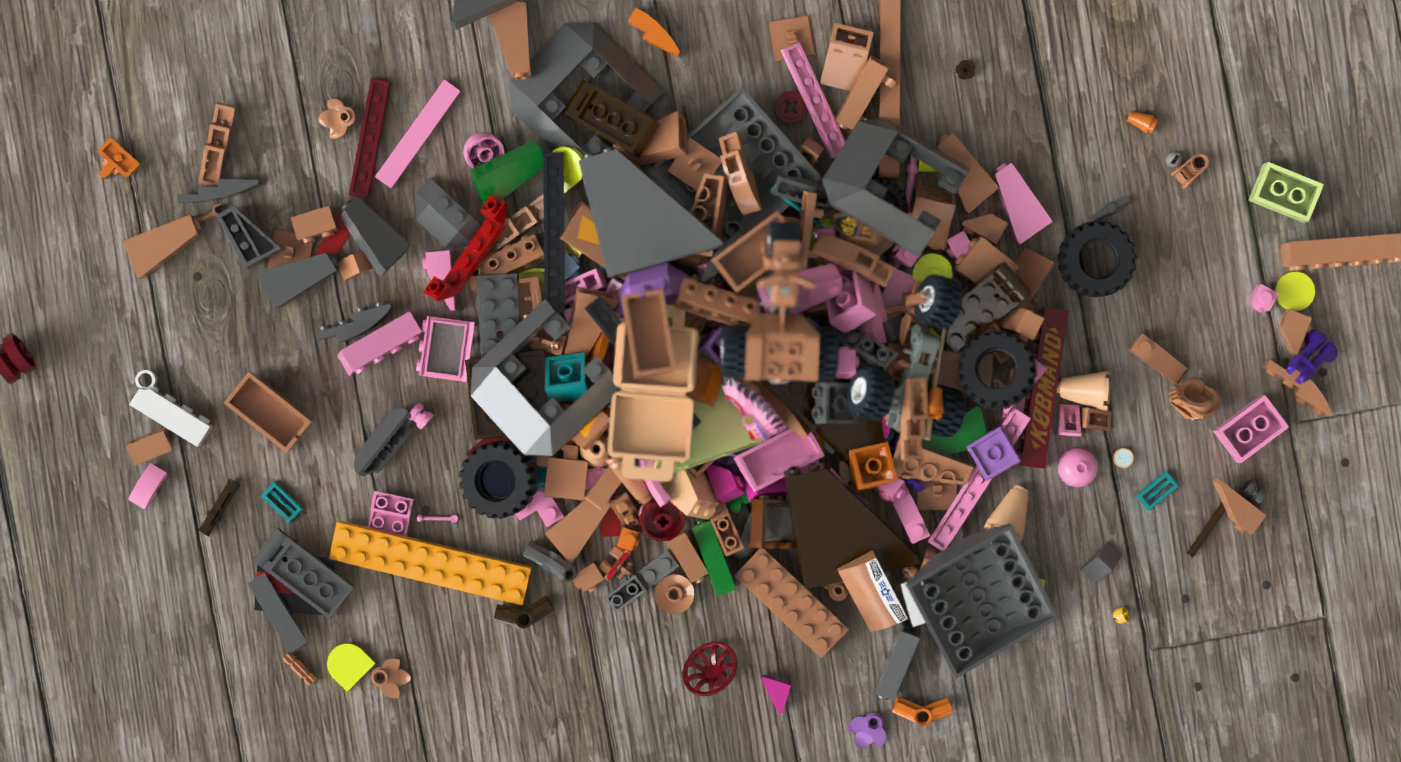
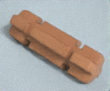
[283,652,317,686]

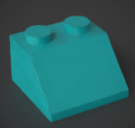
[545,352,590,403]

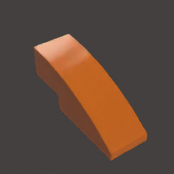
[628,7,680,58]

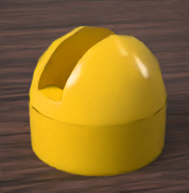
[1113,606,1130,624]

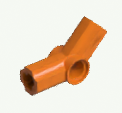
[891,696,954,726]

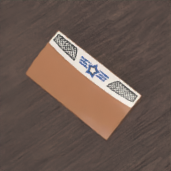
[837,550,908,632]

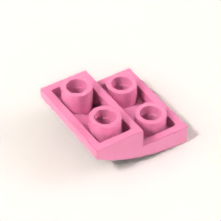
[367,491,414,536]

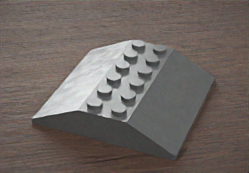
[653,87,822,241]
[905,523,1058,679]

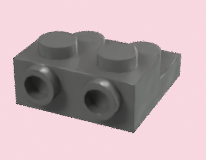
[812,383,857,424]

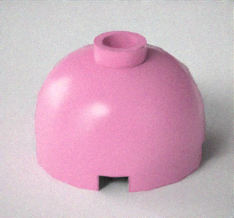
[463,132,505,169]
[1058,448,1098,488]

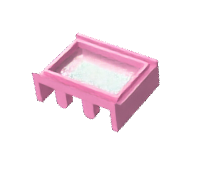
[416,316,476,382]

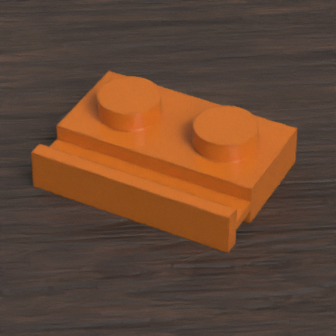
[586,331,609,365]
[686,358,722,406]

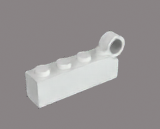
[129,370,213,447]

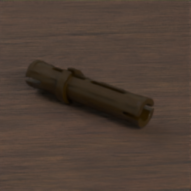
[198,479,240,536]

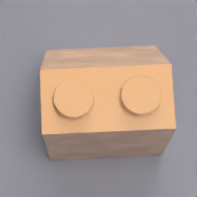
[660,469,719,520]

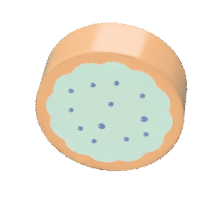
[1113,448,1134,468]

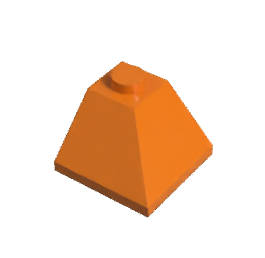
[849,442,898,493]

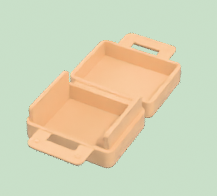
[608,305,699,481]

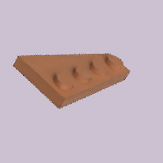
[892,438,974,485]

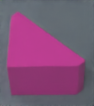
[760,675,791,714]

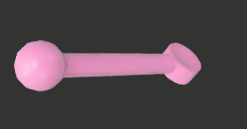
[417,514,458,523]

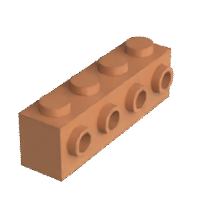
[468,234,544,295]
[674,278,761,327]

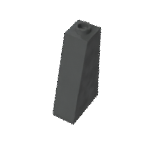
[340,197,411,277]
[255,253,339,308]
[875,619,921,701]

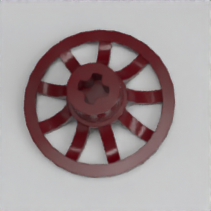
[682,642,738,697]

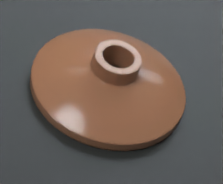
[654,574,694,614]

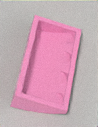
[734,429,825,492]

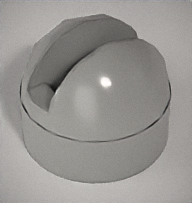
[1166,152,1182,168]

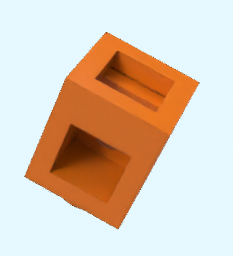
[617,526,642,551]

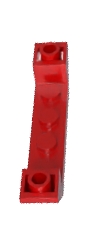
[423,195,507,302]

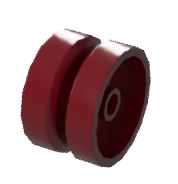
[0,333,36,384]
[637,498,685,542]

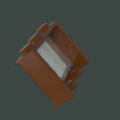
[748,495,796,549]

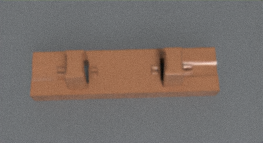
[797,191,824,272]

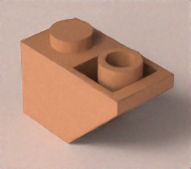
[960,214,1008,245]
[1278,309,1312,355]

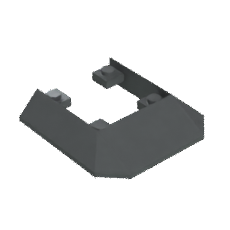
[510,23,665,157]
[822,117,970,257]
[471,299,621,456]

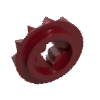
[775,91,807,123]

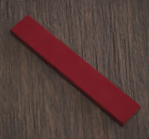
[349,78,391,199]

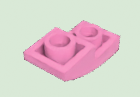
[129,463,168,510]

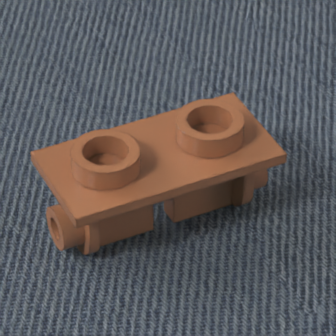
[526,330,567,355]

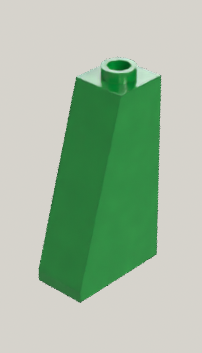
[469,140,545,205]
[922,406,987,455]
[692,519,736,597]

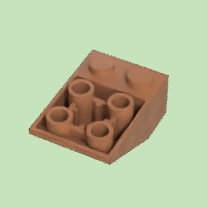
[820,23,874,91]

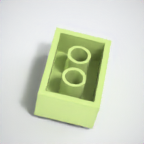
[1248,162,1324,223]

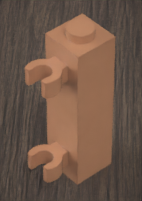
[836,55,897,130]

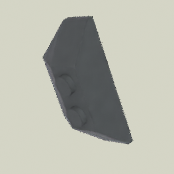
[416,178,481,247]

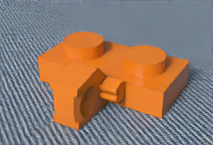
[97,137,141,180]

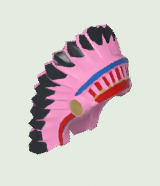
[721,375,787,441]

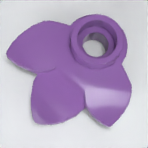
[847,712,886,748]

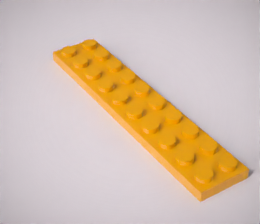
[329,520,532,606]

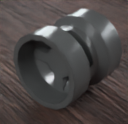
[1239,479,1267,506]

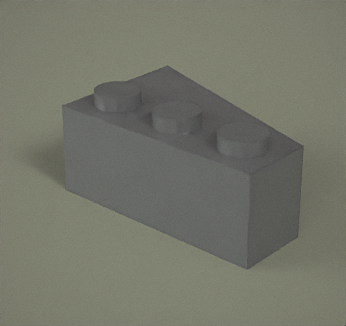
[216,206,284,269]

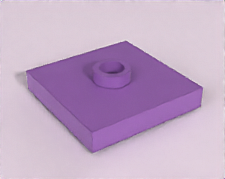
[966,426,1022,481]

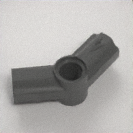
[523,540,577,582]

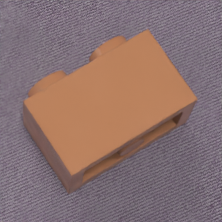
[291,206,338,244]

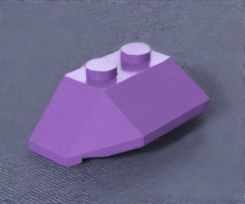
[616,263,692,318]

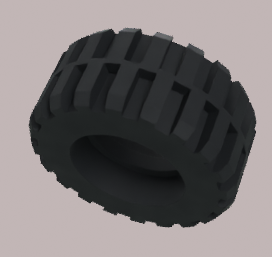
[1057,220,1137,298]
[958,330,1037,410]
[459,441,539,519]

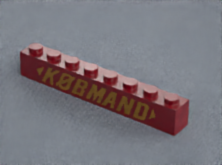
[1017,307,1069,469]

